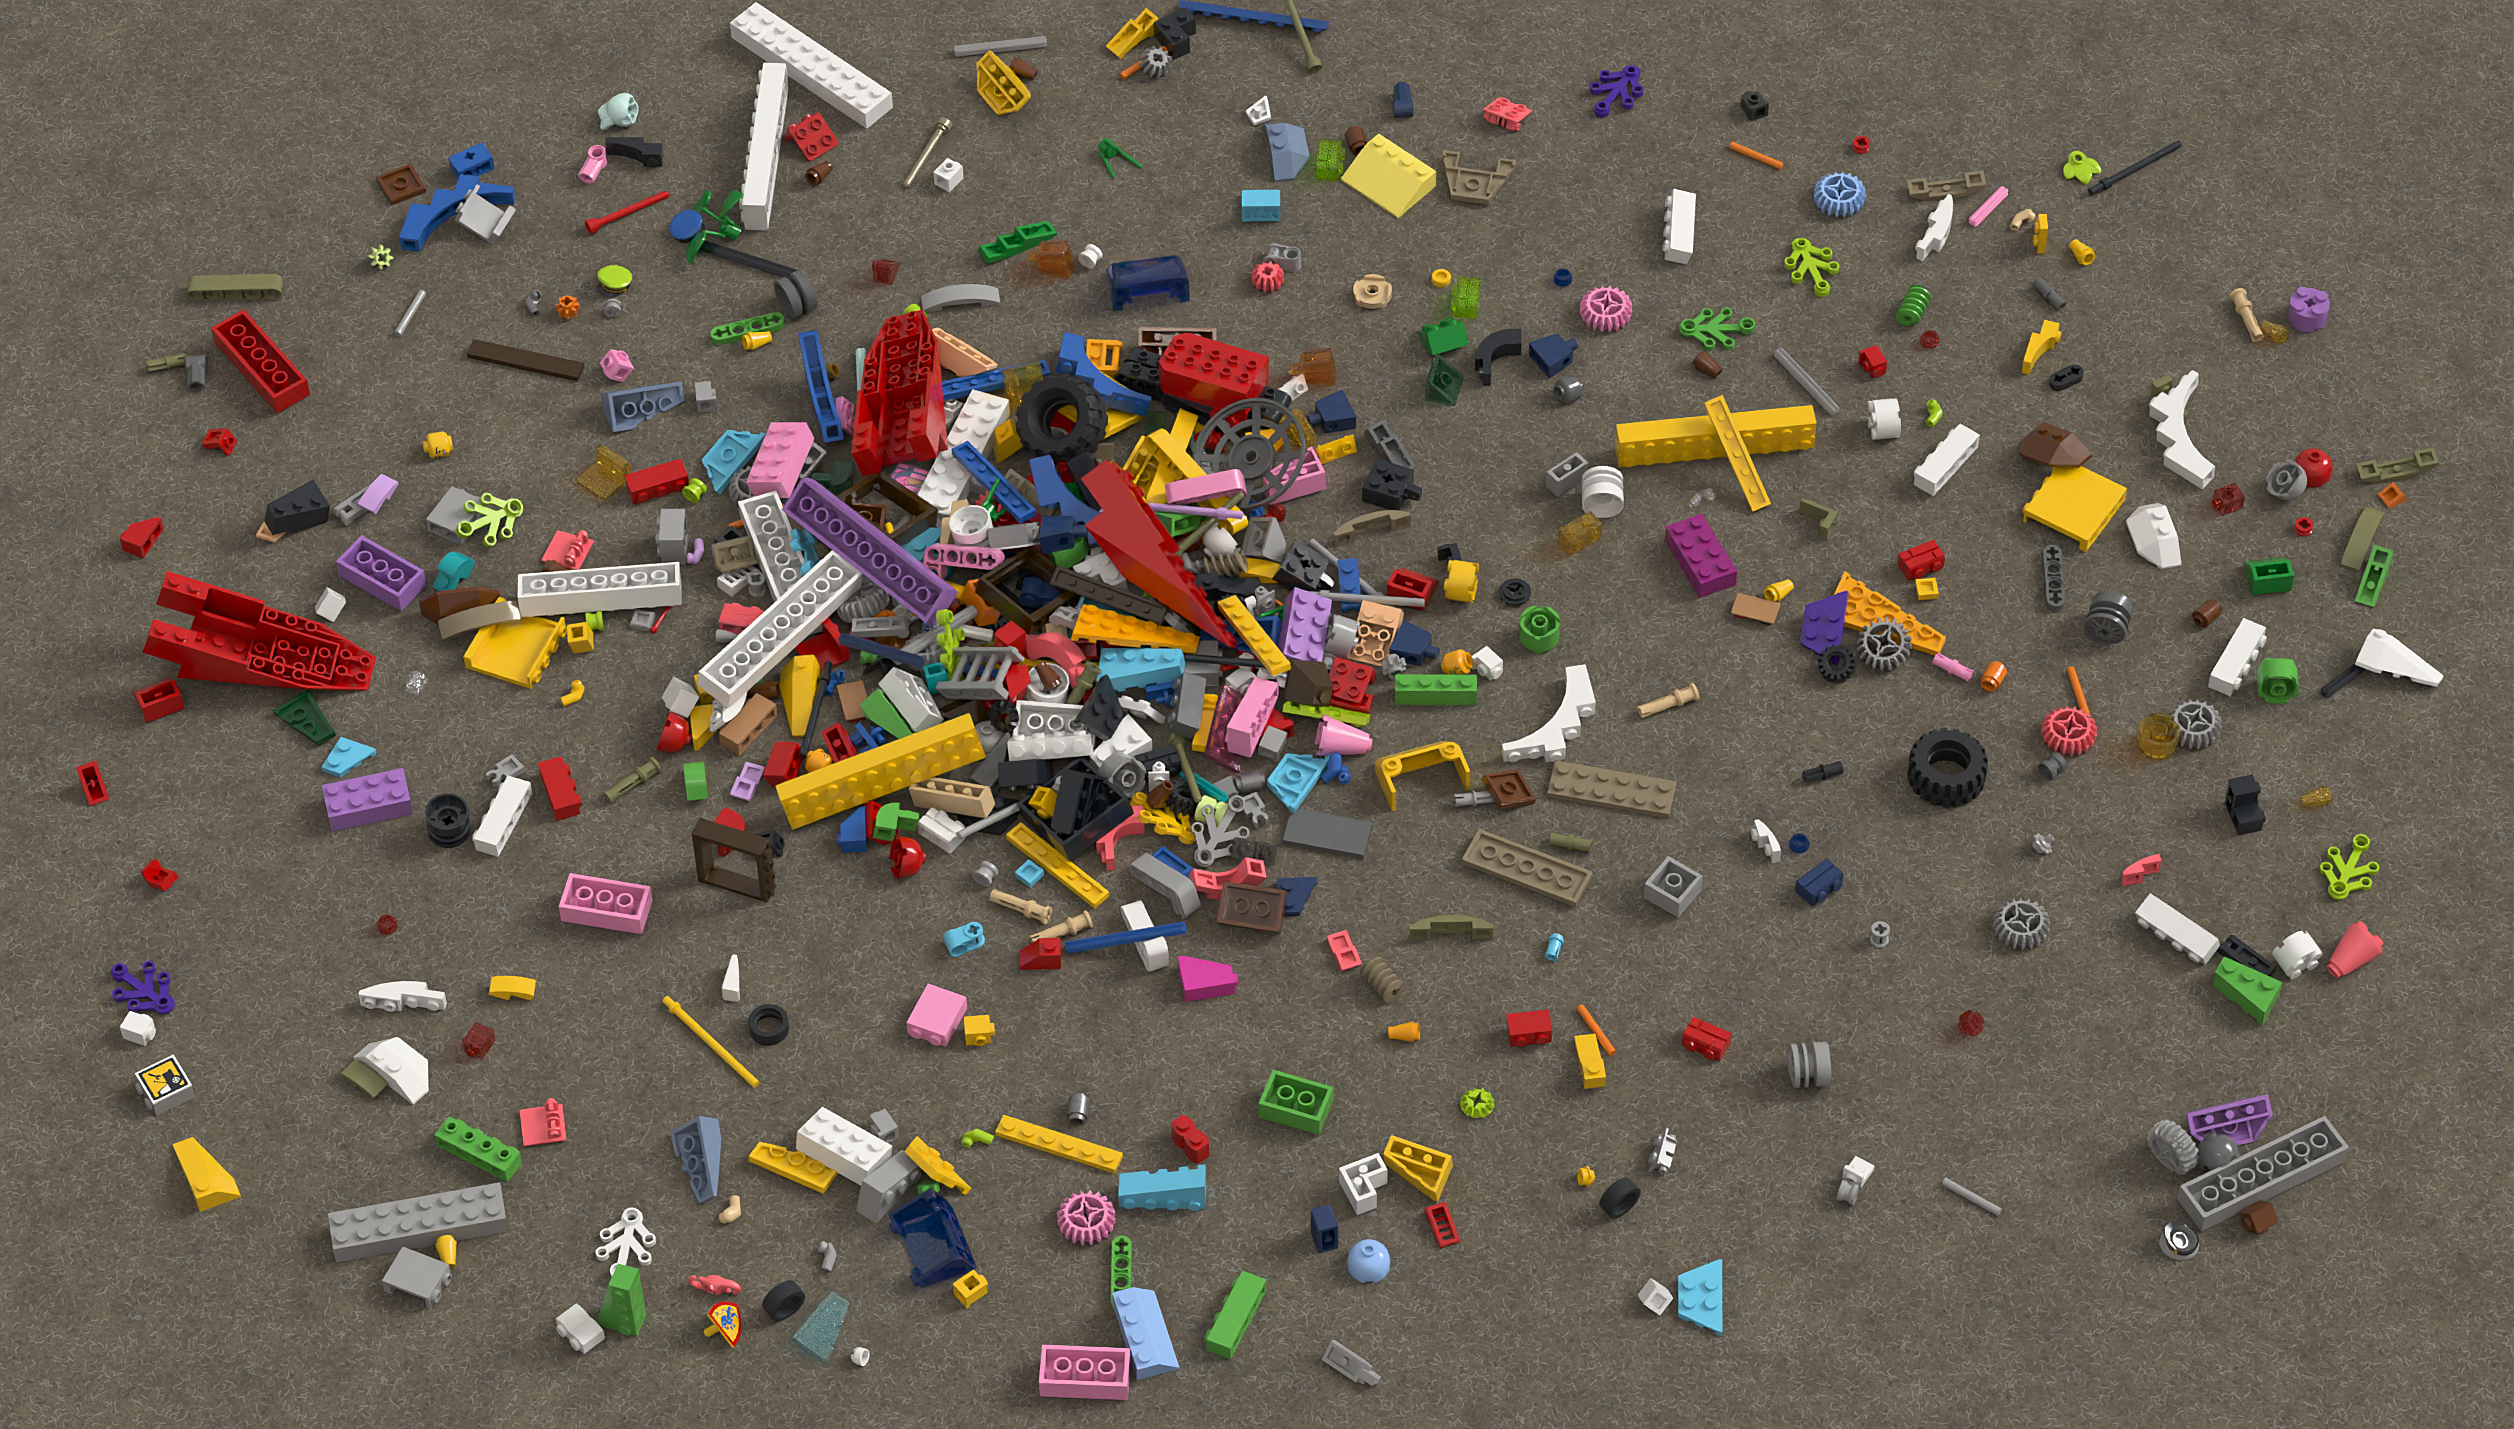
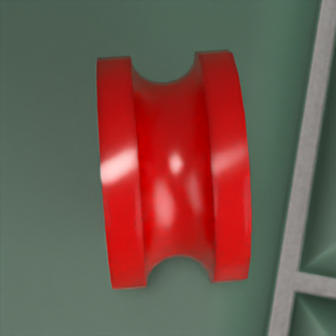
[1853,136,1870,154]
[2294,517,2313,537]

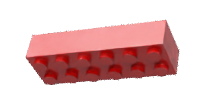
[211,310,310,413]

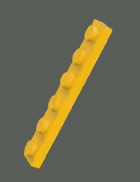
[1704,395,1771,512]
[1217,595,1291,676]
[1006,822,1109,909]
[995,1115,1123,1174]

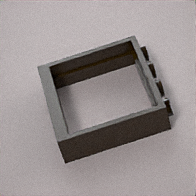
[836,472,938,547]
[975,546,1081,635]
[691,818,777,902]

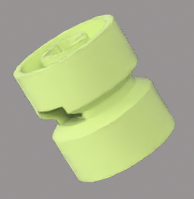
[1195,795,1228,827]

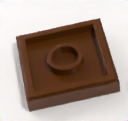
[376,163,426,206]
[1481,769,1536,810]

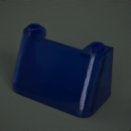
[1106,255,1190,311]
[888,1188,977,1288]

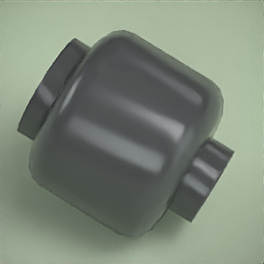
[1553,376,1583,404]

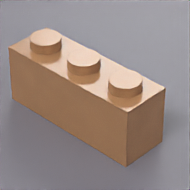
[719,693,777,756]

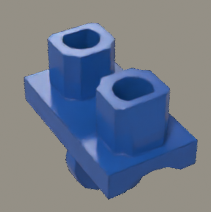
[1145,681,1175,708]
[850,722,886,753]

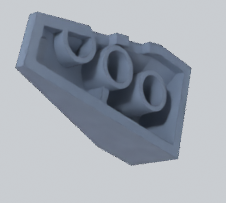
[601,381,685,432]
[671,1116,721,1204]

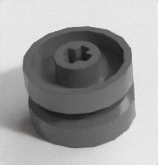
[773,270,818,319]

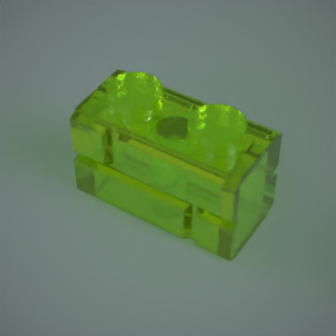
[1316,139,1346,181]
[1450,276,1481,319]

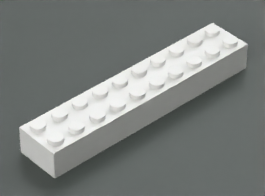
[730,2,893,129]
[739,63,789,230]
[698,550,863,708]

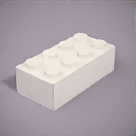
[1013,700,1098,752]
[796,1107,892,1185]

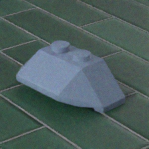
[1263,122,1310,182]

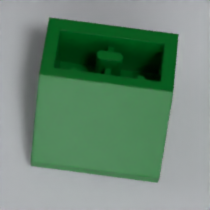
[1417,318,1469,355]
[2243,557,2294,595]

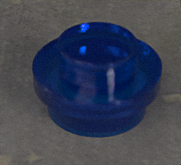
[1553,268,1573,287]
[1789,833,1810,853]

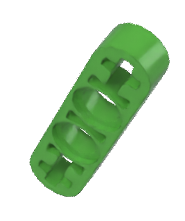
[710,312,785,345]
[1111,1235,1132,1310]

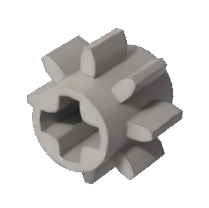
[1381,654,1407,679]

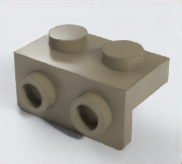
[711,536,758,573]

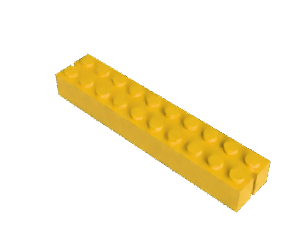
[1615,405,1816,467]
[776,713,986,830]

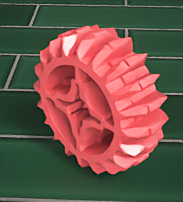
[2041,705,2097,757]

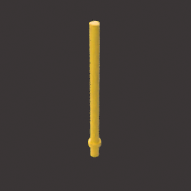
[662,996,759,1088]

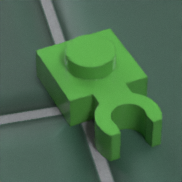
[916,1180,940,1197]

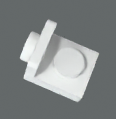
[1842,1156,1874,1188]

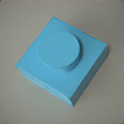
[1015,859,1044,888]

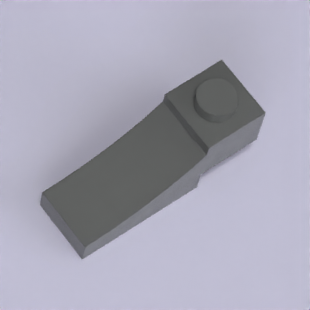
[1364,419,1416,469]

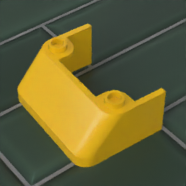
[1375,741,1470,811]

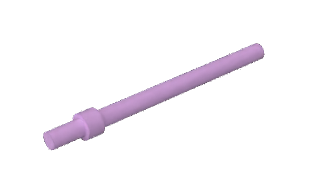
[1148,503,1243,520]

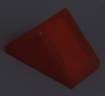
[872,258,901,285]

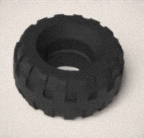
[1015,373,1108,466]

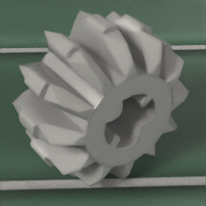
[1140,46,1172,79]

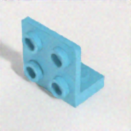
[1242,190,1280,222]

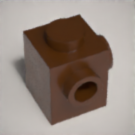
[2239,1200,2279,1234]

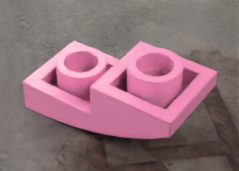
[836,396,855,437]

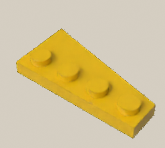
[749,1142,839,1194]

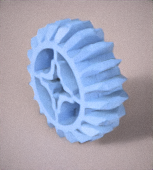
[1814,171,1866,218]

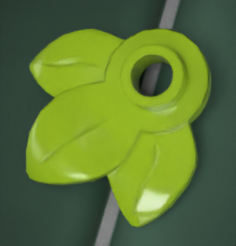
[2063,151,2101,185]

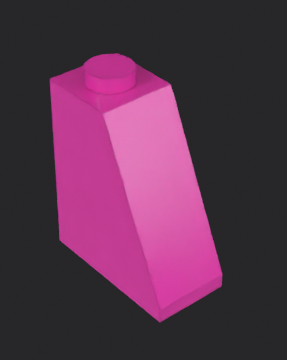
[1178,956,1238,1002]

